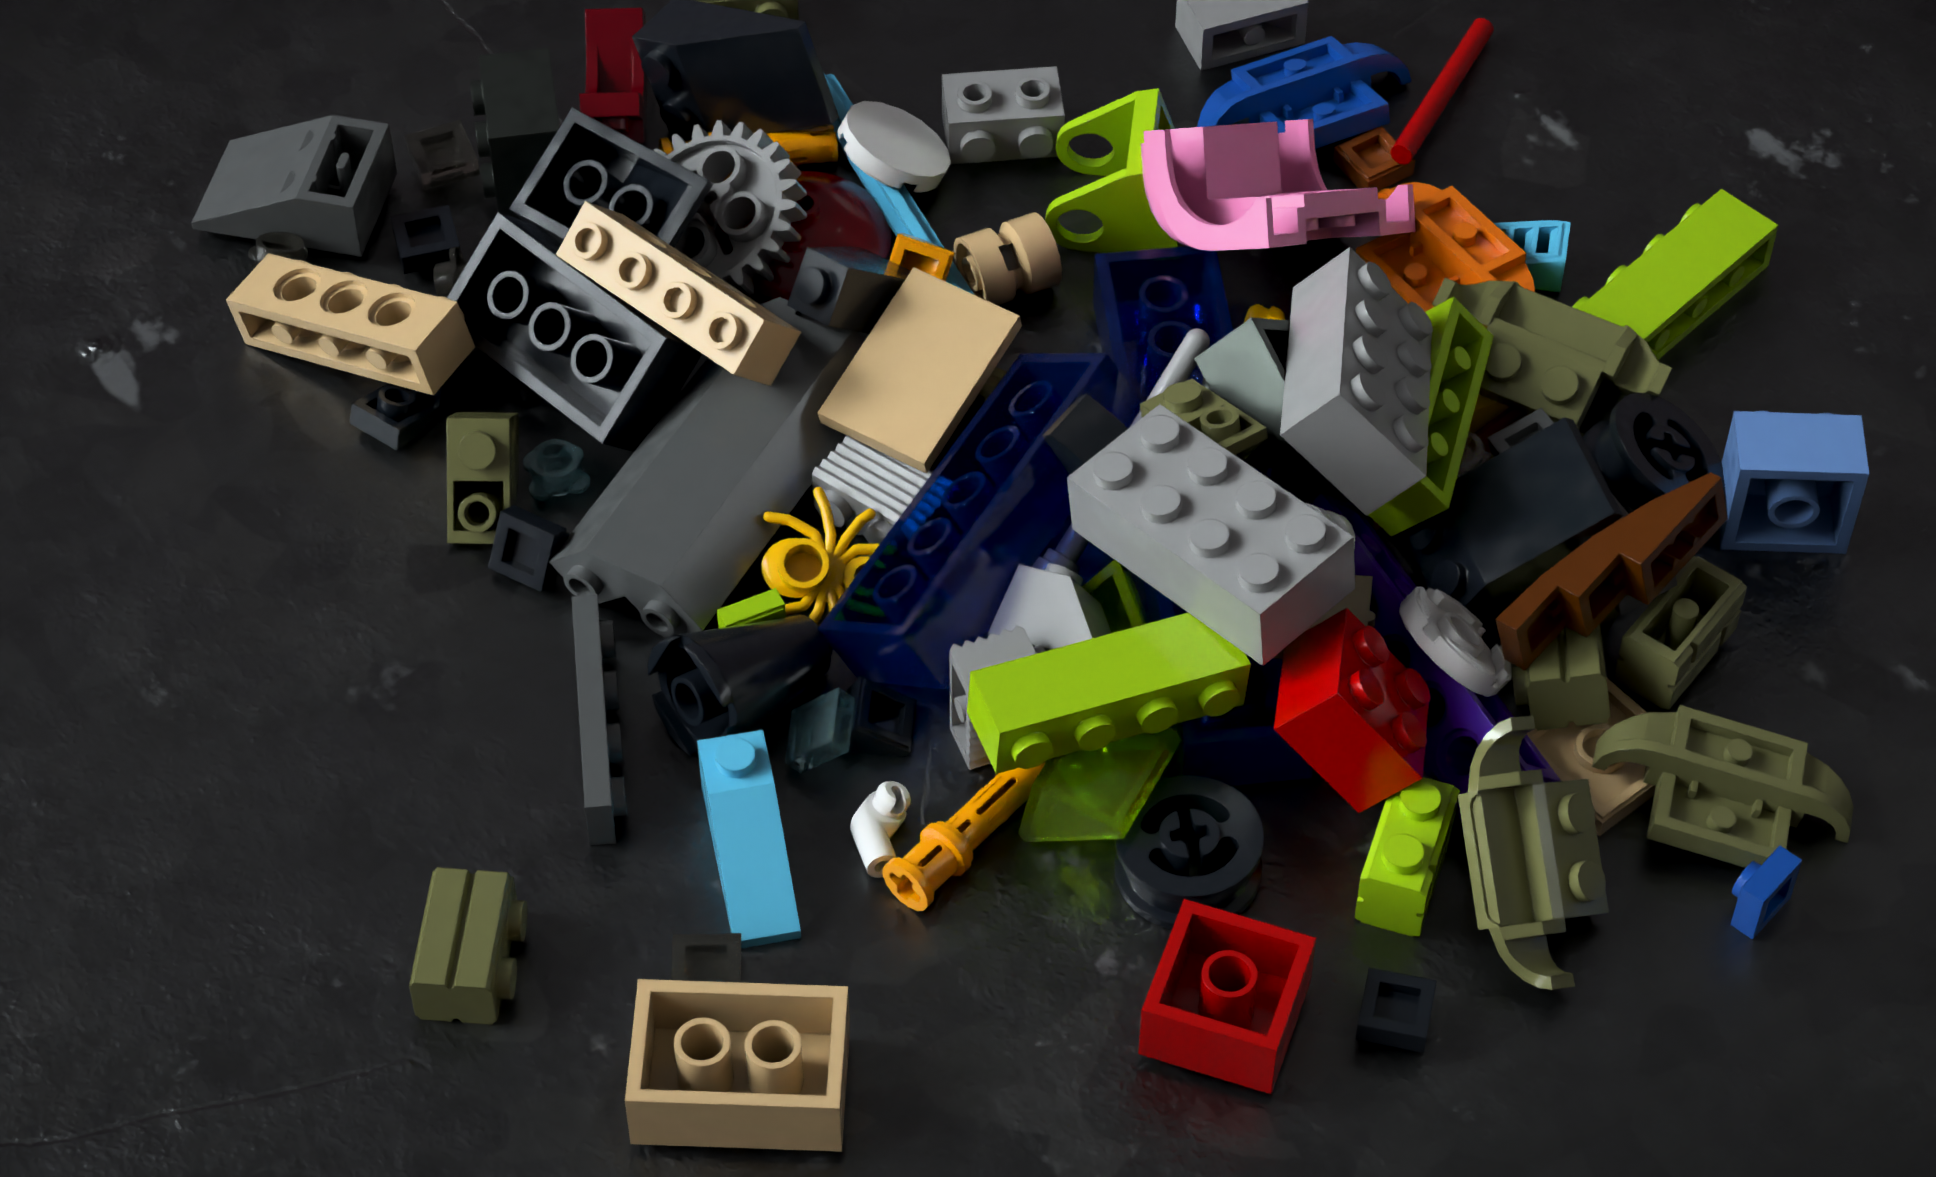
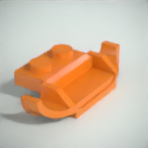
[1356,182,1535,312]

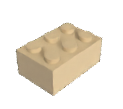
[625,979,850,1152]

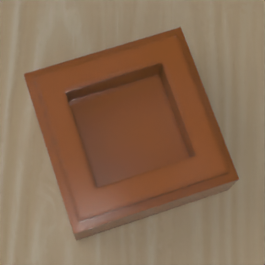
[1333,126,1415,191]

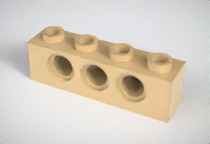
[556,201,801,386]
[226,253,475,396]

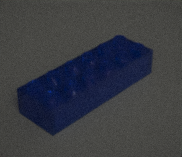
[818,353,1142,689]

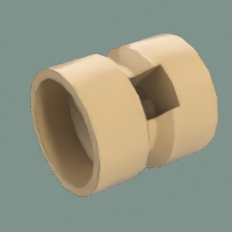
[954,212,1062,306]

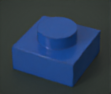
[1730,845,1802,940]

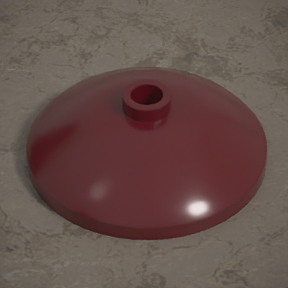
[716,171,892,303]

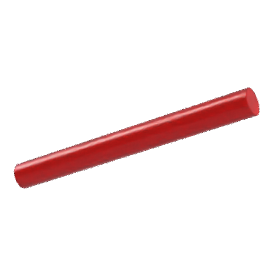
[1390,18,1494,165]

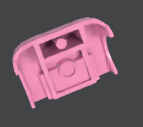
[1141,119,1416,251]

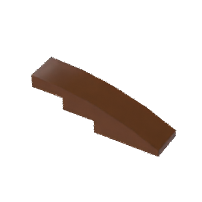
[1495,472,1728,670]

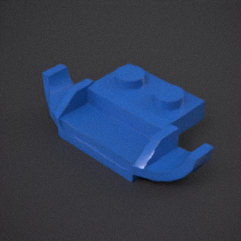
[1197,36,1412,151]

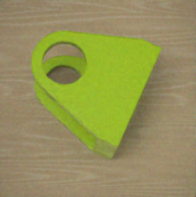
[1045,88,1183,258]

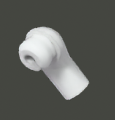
[850,781,911,878]

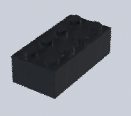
[447,212,702,452]

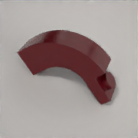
[579,8,647,143]

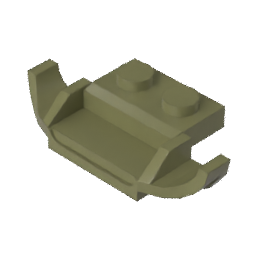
[1432,278,1672,430]
[1592,705,1854,868]
[1458,716,1609,990]

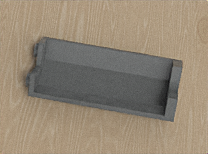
[549,297,865,638]

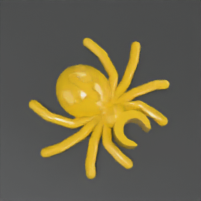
[761,487,895,648]

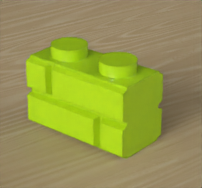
[1355,777,1460,937]

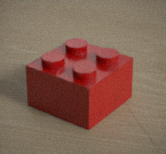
[1274,608,1430,813]
[1138,899,1317,1094]

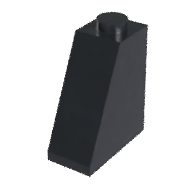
[787,247,911,334]

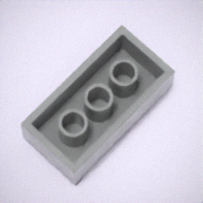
[1280,247,1433,516]
[1067,404,1355,666]

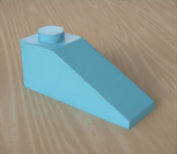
[697,730,801,950]

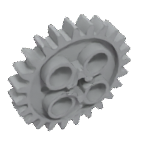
[653,120,807,296]

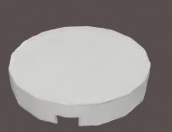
[837,101,951,193]
[1399,586,1512,697]

